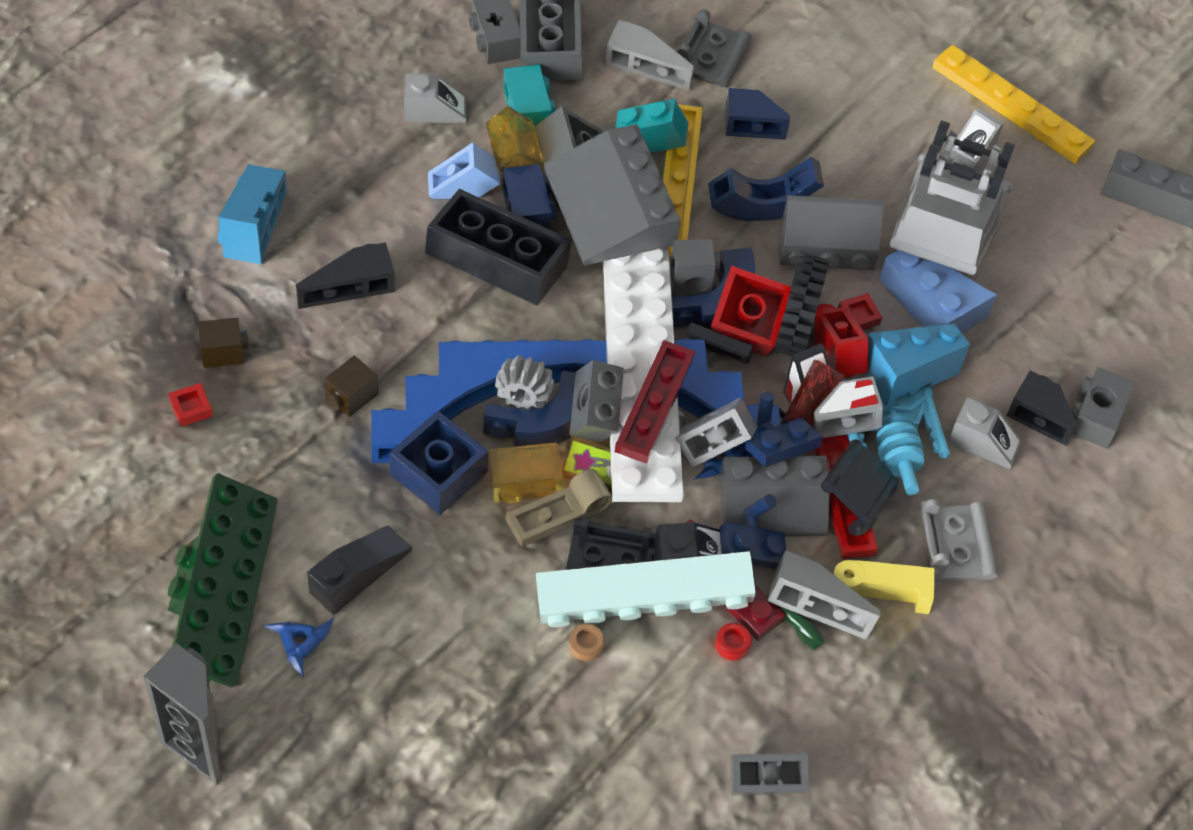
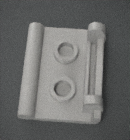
[921,499,997,582]

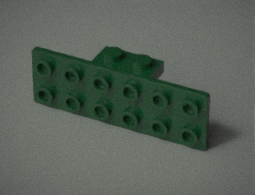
[168,473,277,688]

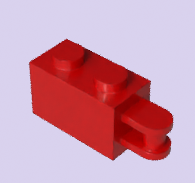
[815,303,868,378]

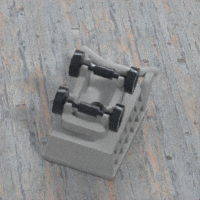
[890,120,1015,275]

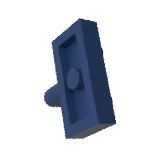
[745,392,822,467]
[719,494,786,569]

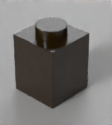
[198,317,249,368]
[325,355,379,417]

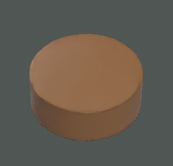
[568,623,605,661]

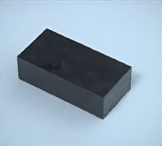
[425,189,572,306]

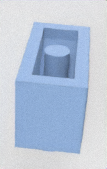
[428,143,501,199]

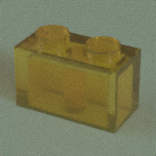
[485,106,544,173]
[488,443,563,503]

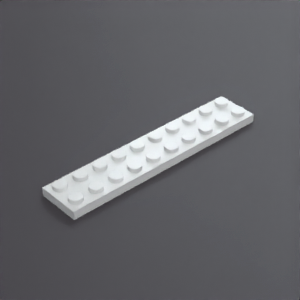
[603,247,683,502]

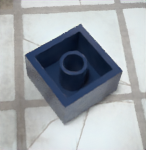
[389,411,489,515]

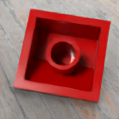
[711,266,791,357]

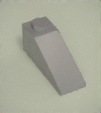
[605,20,694,91]
[767,550,881,639]

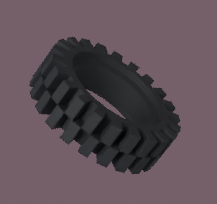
[774,253,830,356]

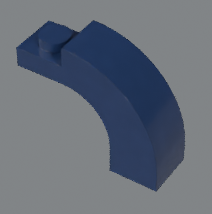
[708,157,824,221]
[671,248,756,332]
[483,371,575,451]

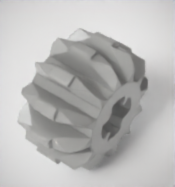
[495,355,554,410]

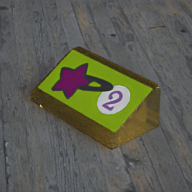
[561,437,612,493]

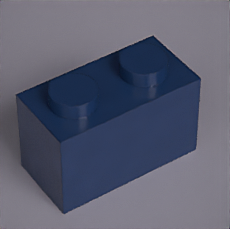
[502,164,556,230]

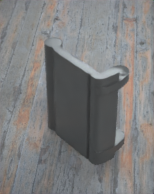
[677,9,752,87]

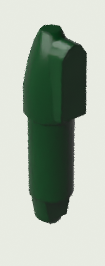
[776,605,825,650]

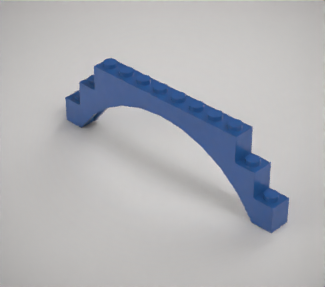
[371,338,781,463]

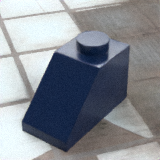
[725,88,790,140]

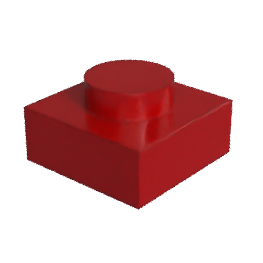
[838,293,883,330]
[168,383,213,427]

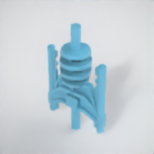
[832,375,950,495]

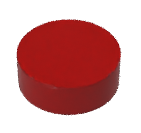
[715,623,752,661]

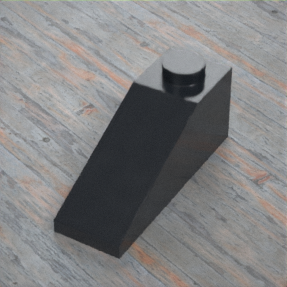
[296,242,395,309]
[307,525,412,615]

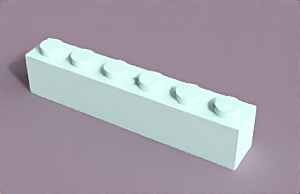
[536,552,756,627]

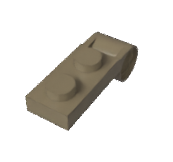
[506,469,612,547]

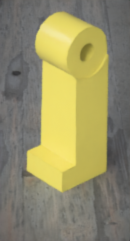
[833,560,934,614]

